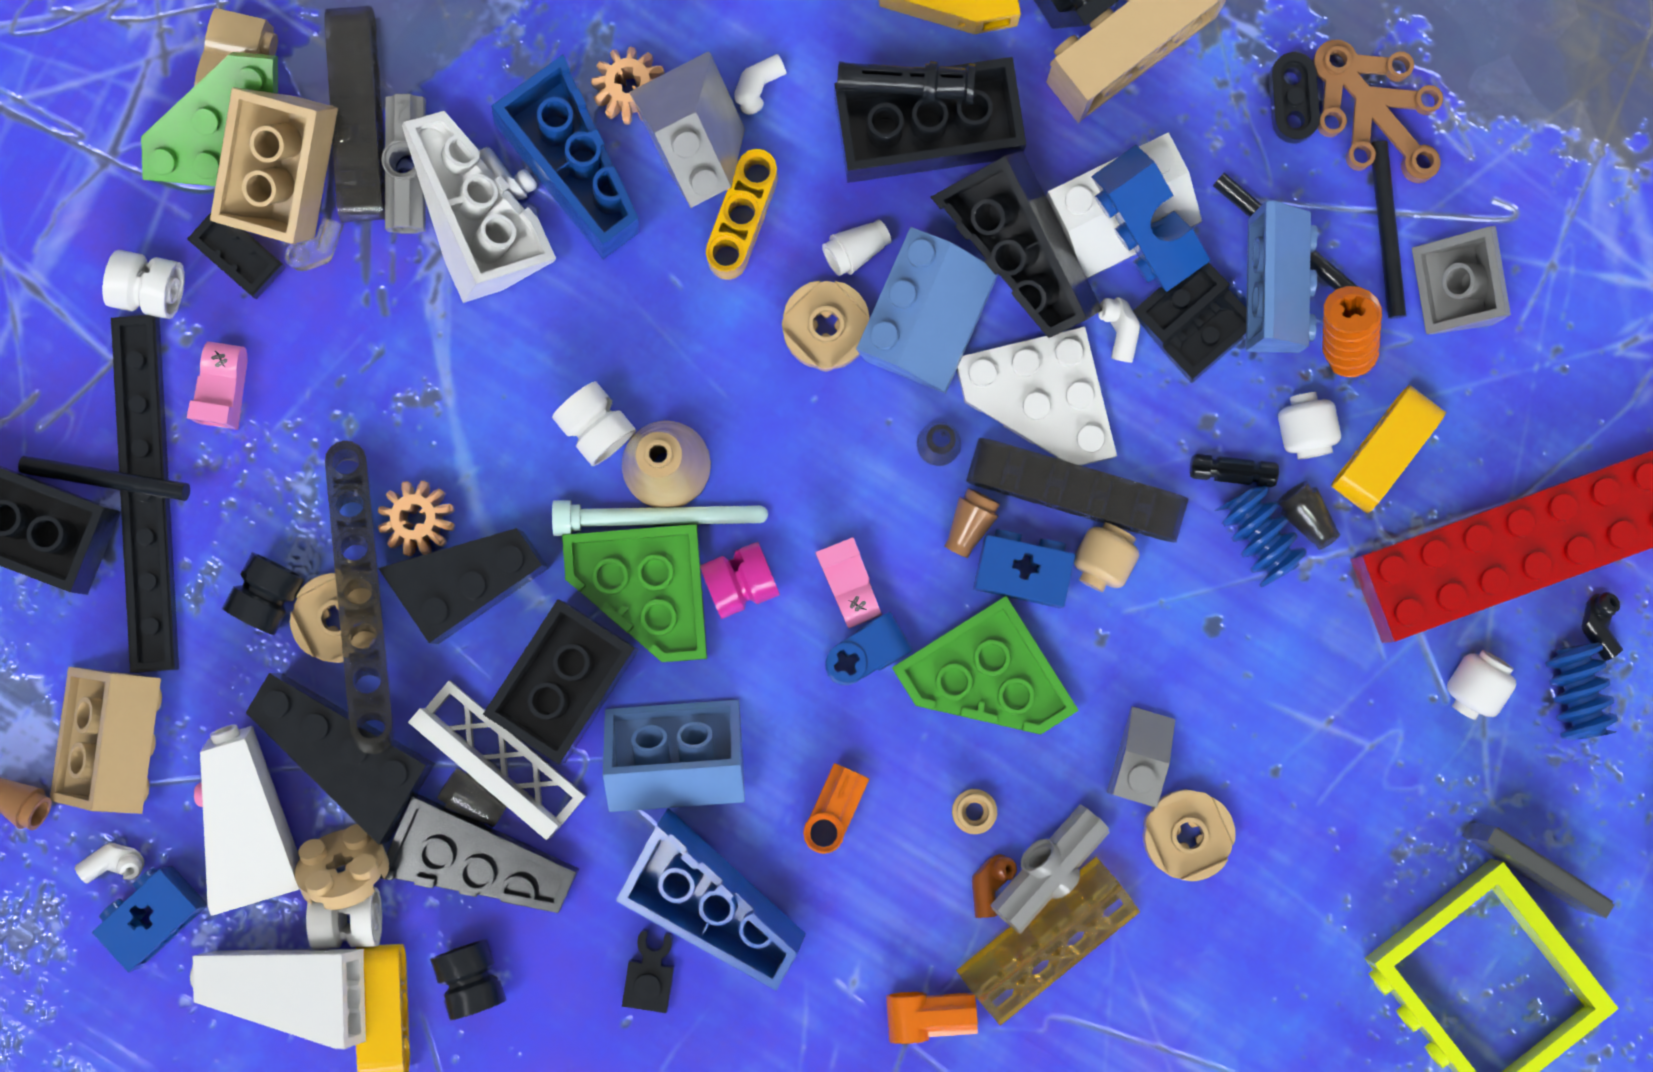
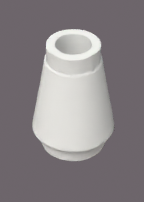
[822,220,891,276]

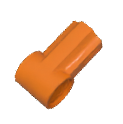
[803,763,870,854]
[886,992,978,1044]

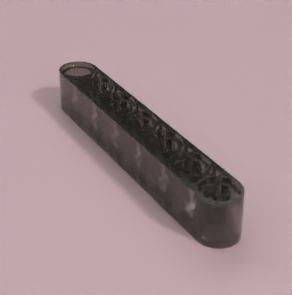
[325,441,395,754]

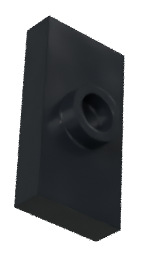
[187,213,286,300]

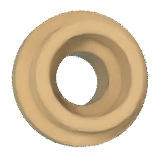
[952,789,997,834]

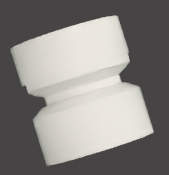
[102,250,185,319]
[552,381,637,466]
[306,887,382,949]

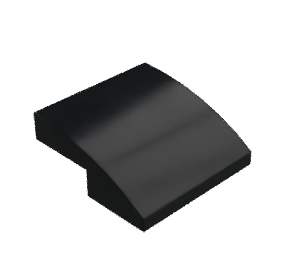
[1133,262,1246,384]

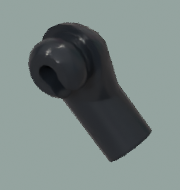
[1581,592,1623,661]

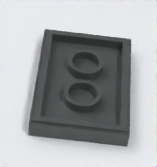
[1462,822,1615,918]

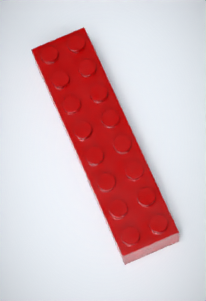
[1350,449,1653,643]

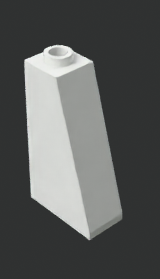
[200,725,300,916]
[190,949,366,1049]

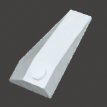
[402,111,556,303]

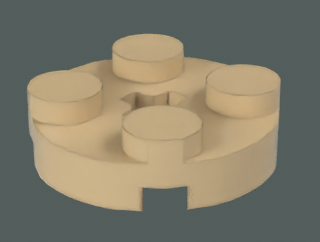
[782,281,870,372]
[290,573,383,663]
[1143,789,1236,881]
[295,824,389,910]

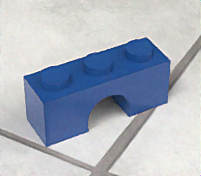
[1091,145,1211,292]

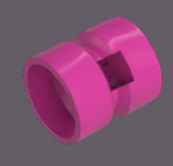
[700,541,780,619]

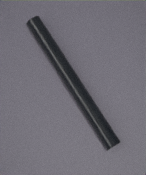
[1370,141,1406,319]
[1213,172,1359,290]
[18,456,190,501]

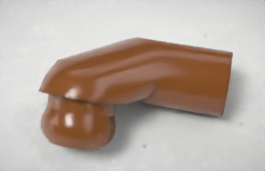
[972,854,1017,918]

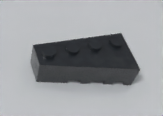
[931,150,1102,338]
[246,673,435,845]

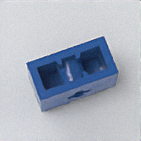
[973,529,1075,609]
[92,866,208,973]

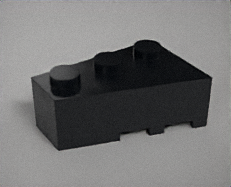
[378,528,549,644]

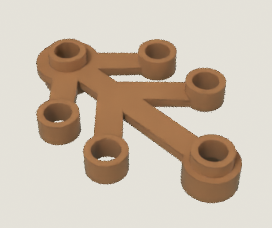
[1313,40,1443,183]

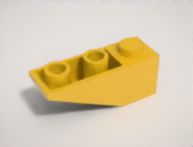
[878,0,1021,35]

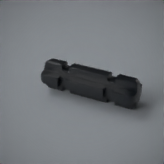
[1190,454,1279,487]

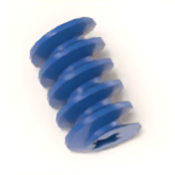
[1215,486,1307,587]
[1545,642,1618,740]

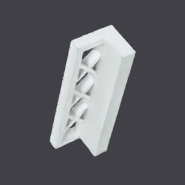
[408,681,586,840]

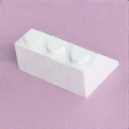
[1046,132,1202,279]

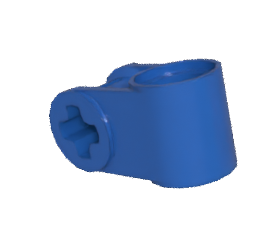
[825,612,913,685]

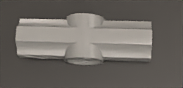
[381,94,426,234]
[990,804,1110,934]

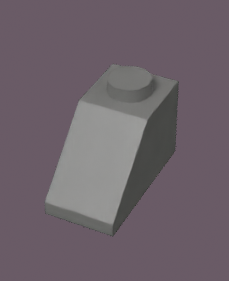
[1107,706,1175,808]

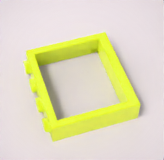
[1364,859,1619,1072]

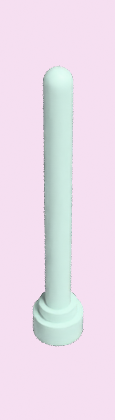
[552,500,768,536]

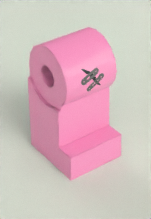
[187,341,247,430]
[815,537,882,629]

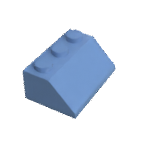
[1246,201,1318,353]
[856,227,999,394]
[603,700,745,812]

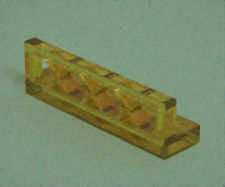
[956,857,1140,1026]

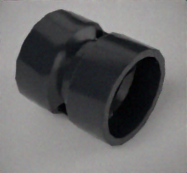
[222,552,305,635]
[430,939,507,1020]

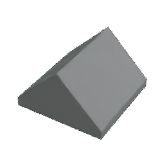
[1412,226,1511,335]

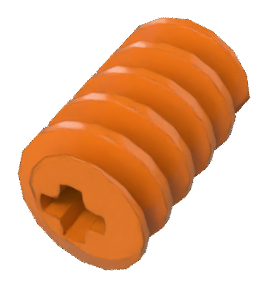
[1322,286,1382,377]

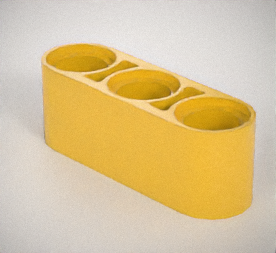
[706,149,778,280]
[1331,385,1446,514]
[355,944,410,1072]

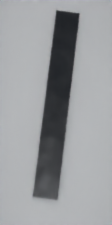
[111,315,179,673]

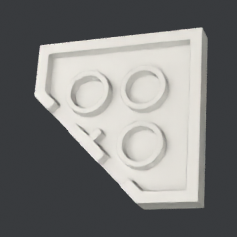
[957,327,1117,468]

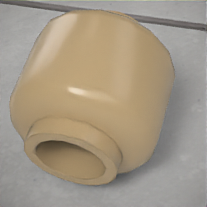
[1074,522,1140,592]

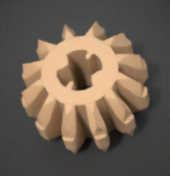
[591,46,665,125]
[378,481,455,556]

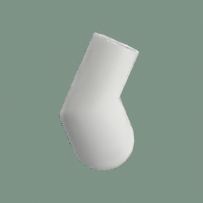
[734,54,787,115]
[75,843,144,884]

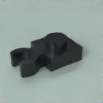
[622,929,675,1013]

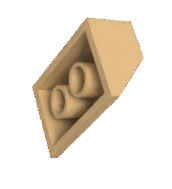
[210,87,338,244]
[50,667,162,814]

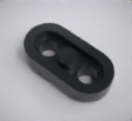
[1269,52,1320,143]

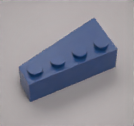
[491,54,639,259]
[616,808,806,991]

